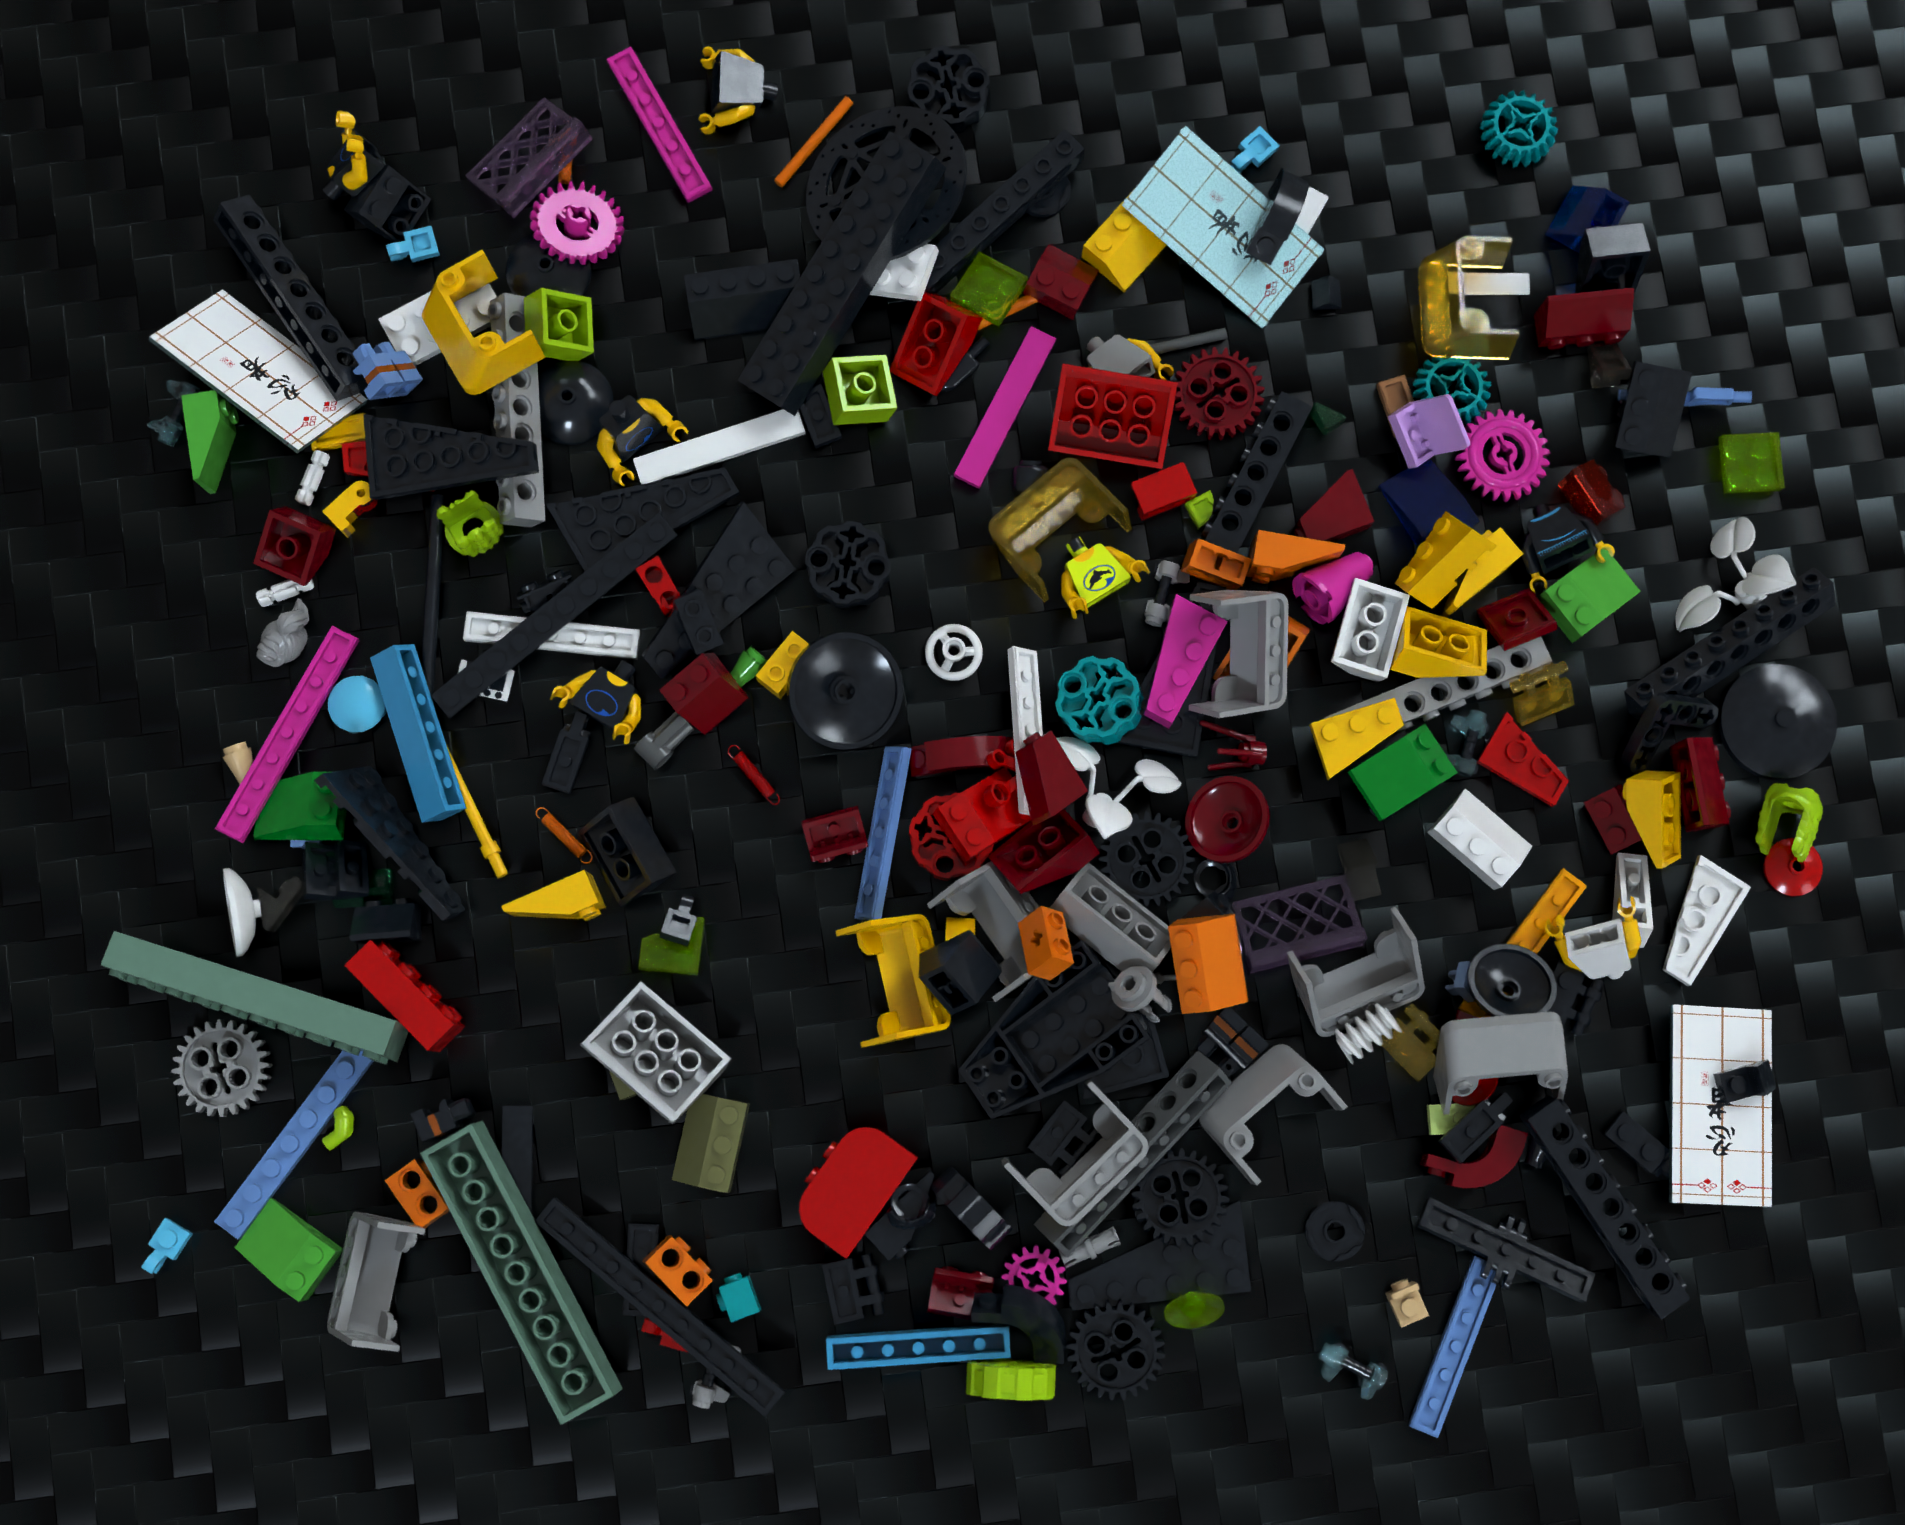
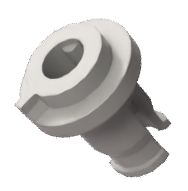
[1108,966,1172,1023]

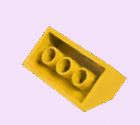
[1081,187,1167,292]

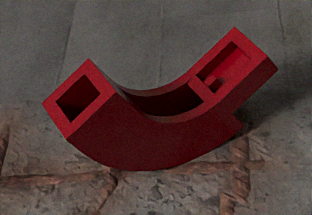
[909,736,1015,777]
[1420,1125,1528,1188]

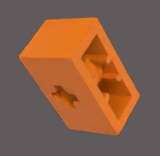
[1018,906,1074,981]

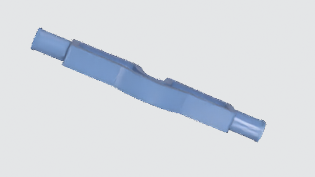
[1618,387,1752,406]

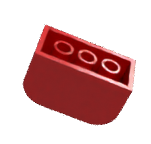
[799,1127,918,1259]

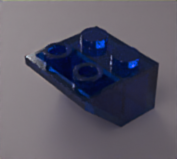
[1545,185,1630,252]

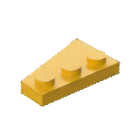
[1310,698,1404,780]

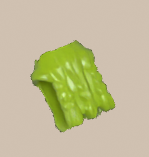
[437,490,504,557]
[1755,783,1823,862]

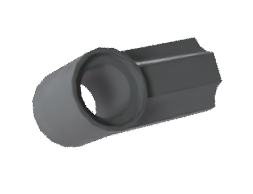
[634,711,694,770]

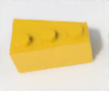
[1395,511,1497,609]

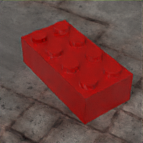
[344,940,465,1052]

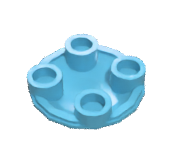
[328,676,387,734]

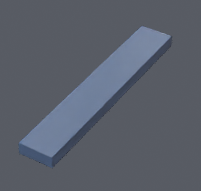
[854,746,912,921]
[1408,1256,1496,1438]

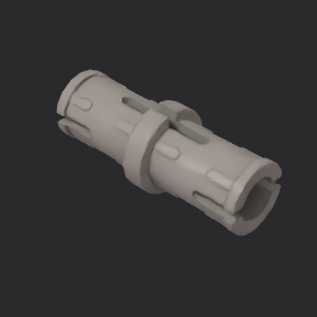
[1059,1226,1121,1269]

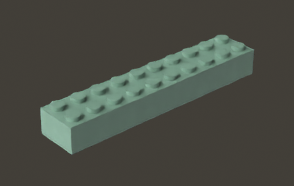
[101,931,409,1065]
[420,1121,623,1425]

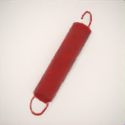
[728,745,780,805]

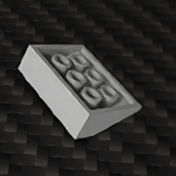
[581,981,731,1124]

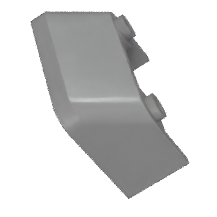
[1189,590,1289,718]
[927,861,1039,1002]
[1287,907,1425,1037]
[1433,1012,1568,1115]
[1199,1044,1348,1185]
[1001,1079,1148,1226]
[327,1212,425,1352]

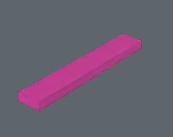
[606,46,712,203]
[954,326,1056,489]

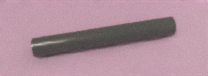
[1150,328,1227,354]

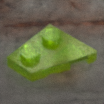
[638,917,705,975]

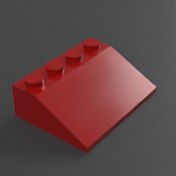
[1048,363,1178,469]

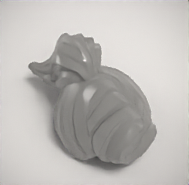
[256,598,309,667]

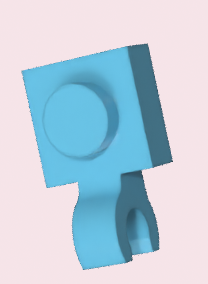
[1229,126,1279,175]
[386,225,440,263]
[141,1218,193,1274]

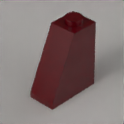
[1294,469,1374,542]
[1016,731,1088,826]

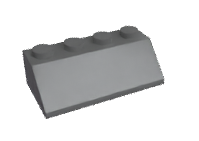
[1050,863,1171,972]

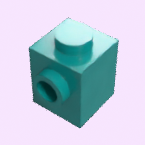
[716,1272,761,1322]

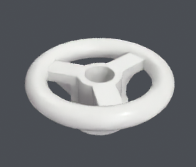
[925,624,983,681]

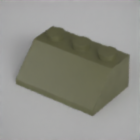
[672,1094,750,1193]

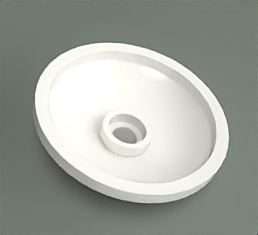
[223,868,262,957]

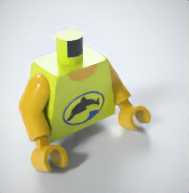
[1061,536,1150,619]

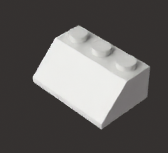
[1331,578,1410,682]
[1427,788,1532,890]

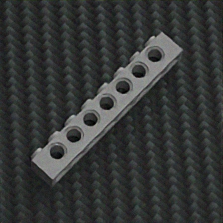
[488,293,545,527]
[1324,636,1552,733]

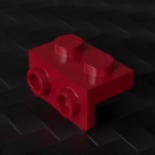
[1583,784,1642,854]
[801,805,868,863]
[927,1266,994,1320]

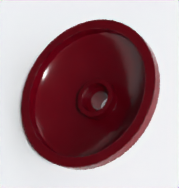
[1185,776,1270,863]

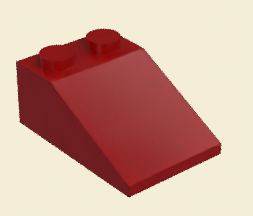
[890,292,983,396]
[933,767,1031,863]

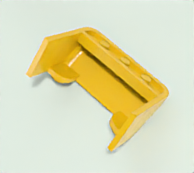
[422,249,545,395]
[836,914,951,1048]

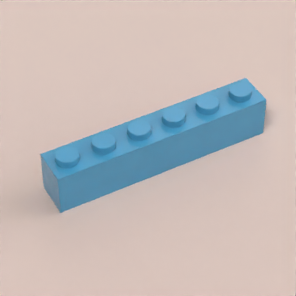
[370,644,466,823]
[826,1324,1011,1370]

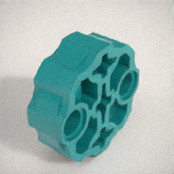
[1055,656,1144,745]

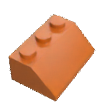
[1168,914,1248,1014]

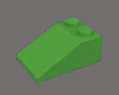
[181,390,239,494]
[1537,549,1641,643]
[235,1197,343,1302]

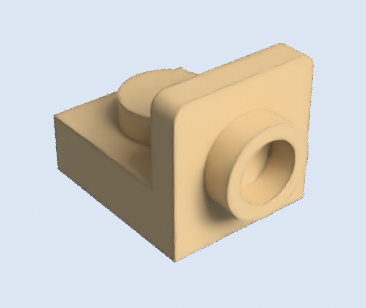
[1385,1279,1429,1327]

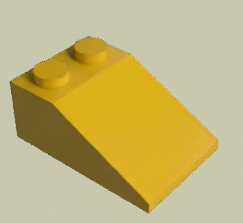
[1441,527,1523,618]
[1390,606,1487,678]
[1623,770,1681,869]
[501,870,606,921]

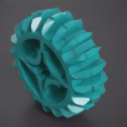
[1480,90,1558,168]
[1413,350,1491,425]

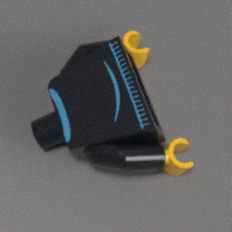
[1521,503,1615,594]

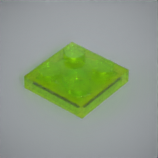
[950,252,1028,326]
[1719,432,1785,493]

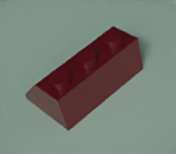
[1534,287,1634,350]
[1669,737,1731,832]

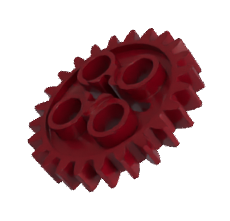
[1174,347,1265,440]

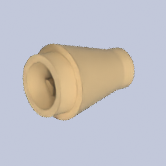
[222,741,253,785]

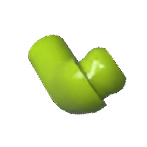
[322,1106,354,1151]

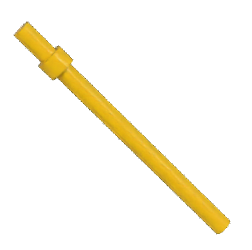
[447,747,508,878]

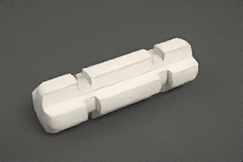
[295,450,330,506]
[256,579,314,607]

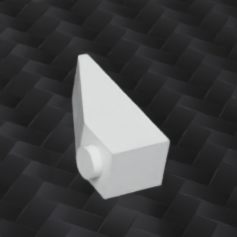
[1612,852,1653,948]

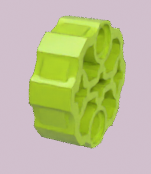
[966,1359,1056,1401]

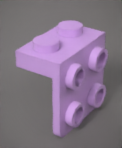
[1387,394,1470,469]

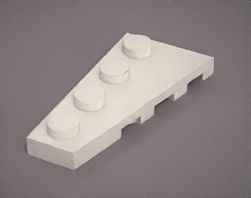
[1662,855,1751,986]

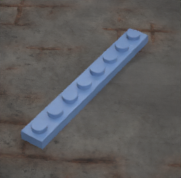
[214,1051,374,1239]

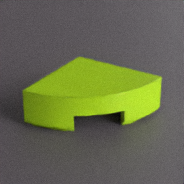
[1184,490,1214,530]

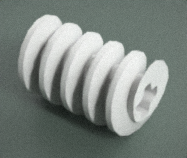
[1334,1003,1403,1064]

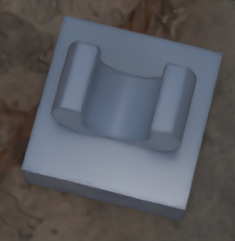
[1445,961,1475,1002]

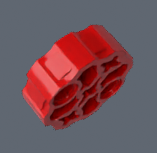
[909,793,994,881]

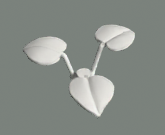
[1675,517,1796,632]
[1056,737,1181,839]

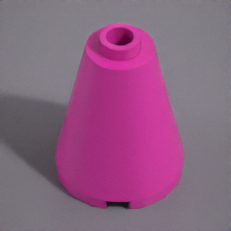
[1292,552,1374,624]

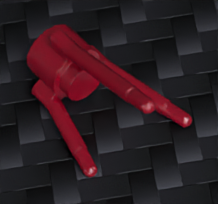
[1199,720,1267,770]

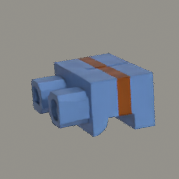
[353,341,423,400]

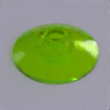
[1164,1292,1225,1329]

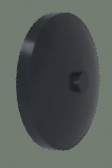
[787,632,903,750]
[1718,664,1837,780]

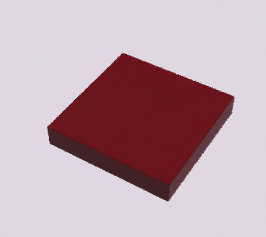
[1477,588,1557,651]

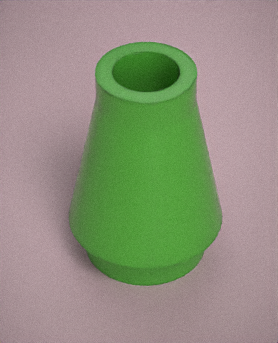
[730,646,767,687]

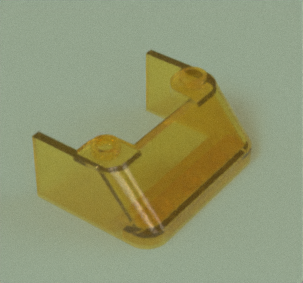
[1418,236,1519,360]
[989,458,1132,602]

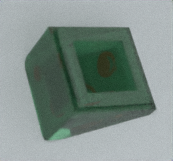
[1309,402,1346,435]

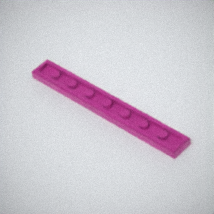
[215,626,359,843]

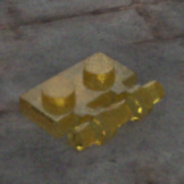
[1509,661,1575,726]
[1382,1003,1441,1081]

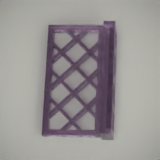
[466,98,593,218]
[1232,874,1367,974]

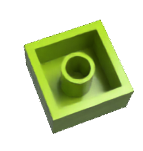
[524,288,594,361]
[823,355,897,425]

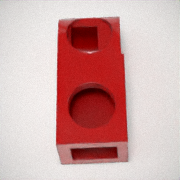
[636,556,680,615]

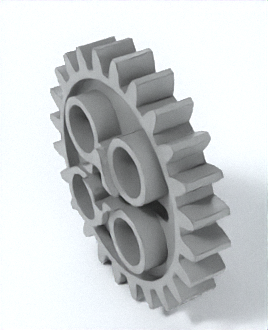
[171,1019,272,1117]

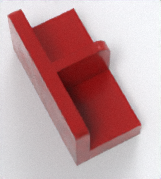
[1131,462,1197,521]

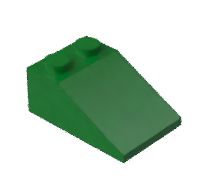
[1348,724,1458,822]
[253,772,347,840]

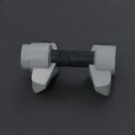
[1143,561,1190,627]
[690,1342,741,1409]

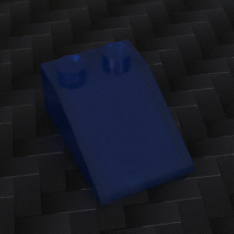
[1379,459,1480,548]

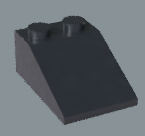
[1575,223,1651,293]

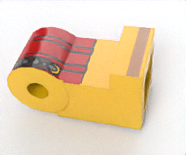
[322,481,378,538]

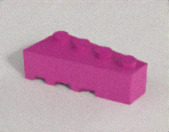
[1143,594,1228,729]

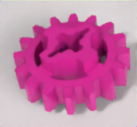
[1001,1245,1067,1305]

